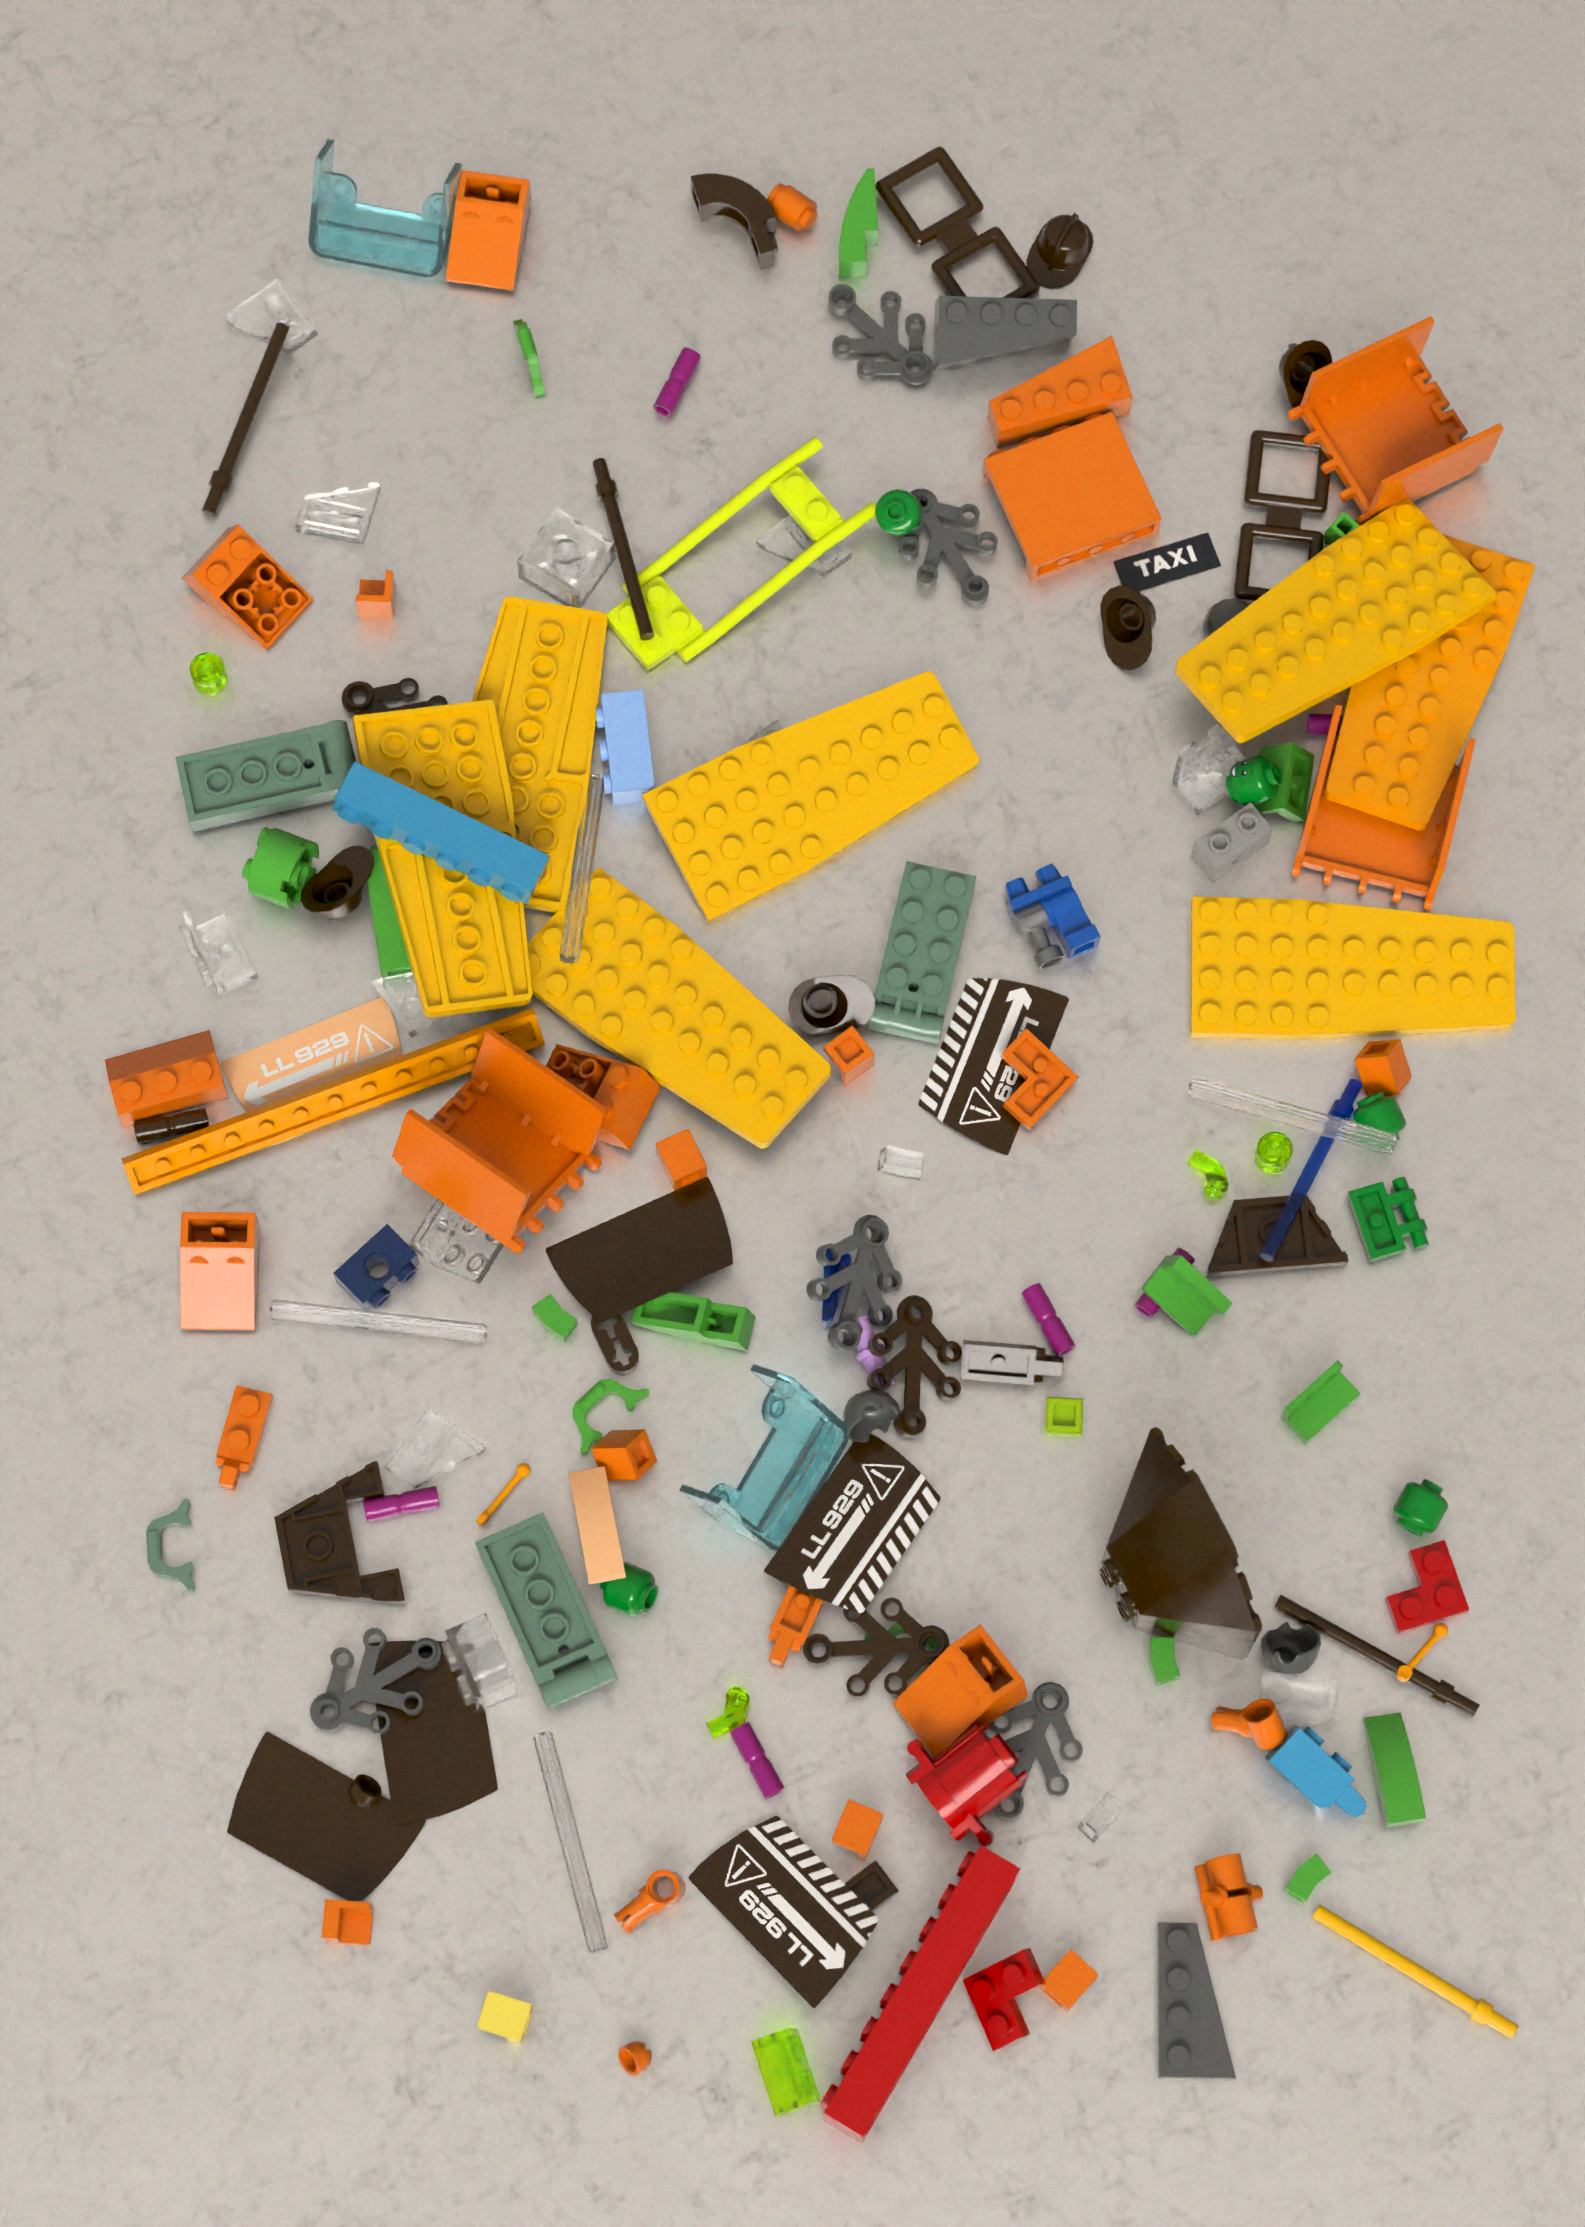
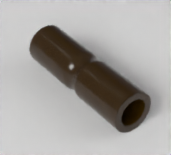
[134,1108,209,1143]

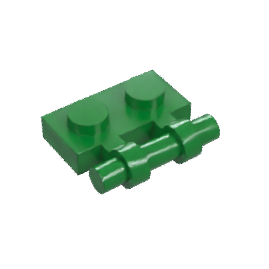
[1347,1177,1429,1263]

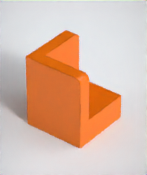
[356,570,396,619]
[823,1026,874,1086]
[1354,1039,1411,1096]
[655,1129,707,1191]
[591,1429,657,1481]
[832,1799,884,1861]
[322,1899,374,1945]
[1039,1949,1098,2013]

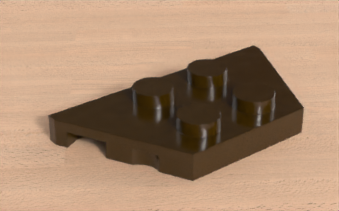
[1207,1194,1349,1277]

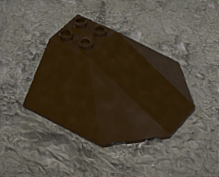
[1099,1427,1263,1660]

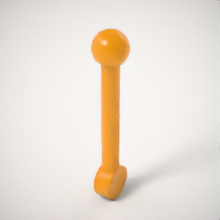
[476,1463,531,1527]
[1396,1623,1448,1682]

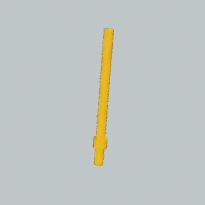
[1312,1905,1519,2039]

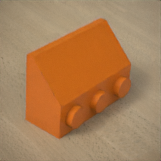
[105,1030,229,1128]

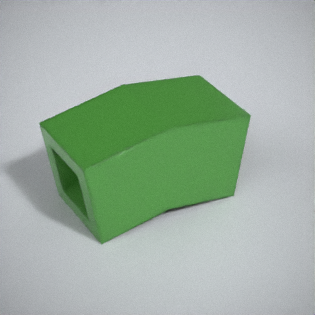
[1324,511,1360,546]
[532,1294,578,1343]
[1149,1637,1180,1686]
[1284,1853,1331,1904]

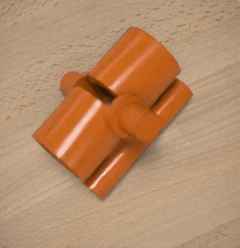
[1194,1853,1263,1942]

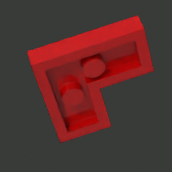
[1385,1540,1469,1634]
[963,1948,1045,2051]

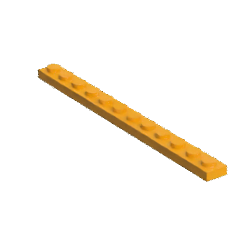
[121,1008,545,1195]

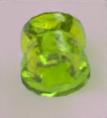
[189,652,228,696]
[1254,1132,1293,1174]

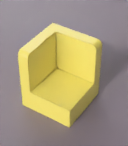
[477,1991,534,2045]

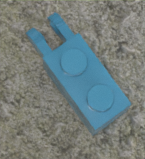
[1265,1725,1367,1818]

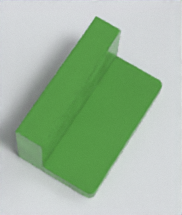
[1254,742,1315,822]
[1142,1255,1232,1335]
[1280,1360,1360,1444]

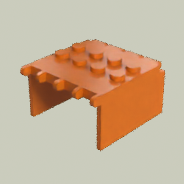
[1287,316,1504,526]
[1291,705,1476,910]
[392,1028,608,1253]

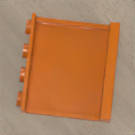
[982,412,1162,580]

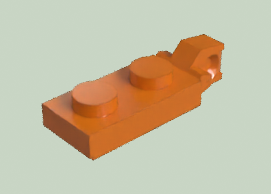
[216,1385,273,1491]
[768,1585,824,1668]

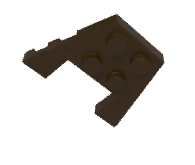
[274,1461,406,1604]

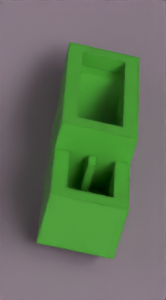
[839,168,878,279]
[632,1292,756,1351]
[1363,1712,1426,1828]

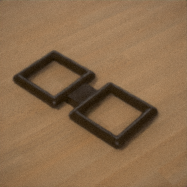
[875,146,1040,298]
[1234,430,1331,601]

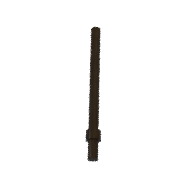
[202,322,290,516]
[592,458,654,641]
[1274,1595,1480,1718]

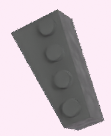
[933,296,1077,371]

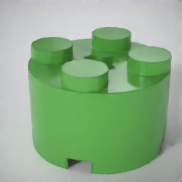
[242,827,319,910]

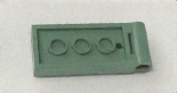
[175,720,356,832]
[868,861,976,1044]
[475,1512,618,1710]

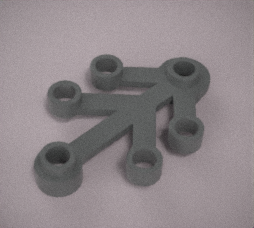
[828,284,933,385]
[898,489,998,607]
[806,1215,902,1351]
[310,1628,443,1735]
[990,1682,1083,1821]

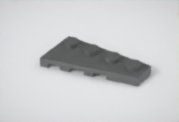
[1157,1922,1236,2080]

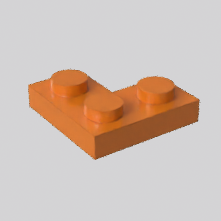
[1000,1028,1079,1130]

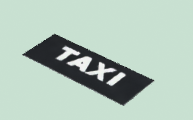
[1113,532,1221,591]

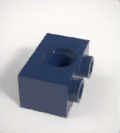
[333,1224,420,1313]

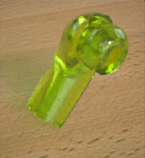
[1187,1149,1229,1200]
[706,1686,750,1739]

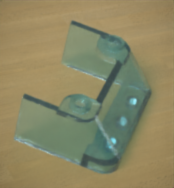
[308,139,462,277]
[679,1364,849,1551]

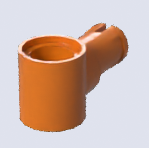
[1211,1699,1288,1750]
[614,1870,685,1933]

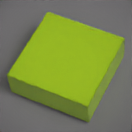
[1044,1396,1083,1437]

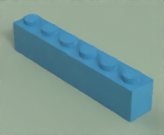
[333,761,550,905]

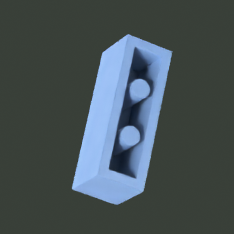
[595,689,655,806]

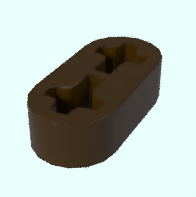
[591,1314,639,1376]

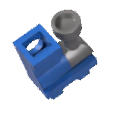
[1005,864,1101,970]

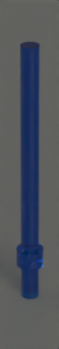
[1259,1079,1362,1262]

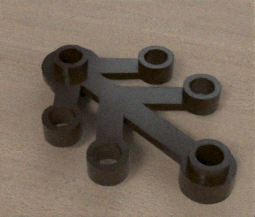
[341,678,448,715]
[866,1295,962,1438]
[803,1598,950,1698]

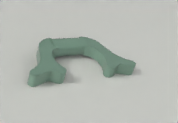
[146,1499,195,1592]

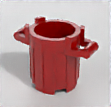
[905,1720,1029,1847]

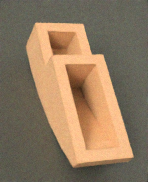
[568,1466,626,1585]

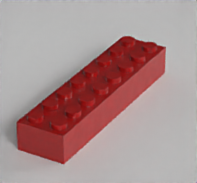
[820,1845,1020,2144]

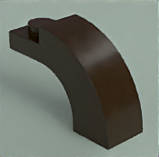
[691,173,778,270]

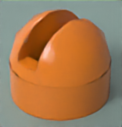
[618,2041,652,2076]

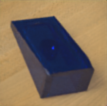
[822,1249,852,1331]

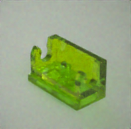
[751,2027,821,2116]

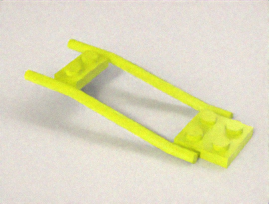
[606,437,876,671]

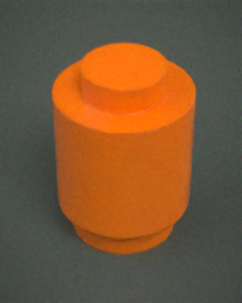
[767,183,818,232]

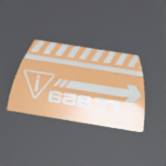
[220,996,403,1146]

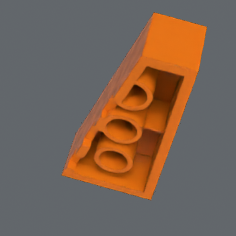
[987,336,1133,449]

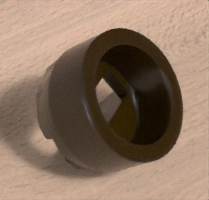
[348,1774,382,1808]

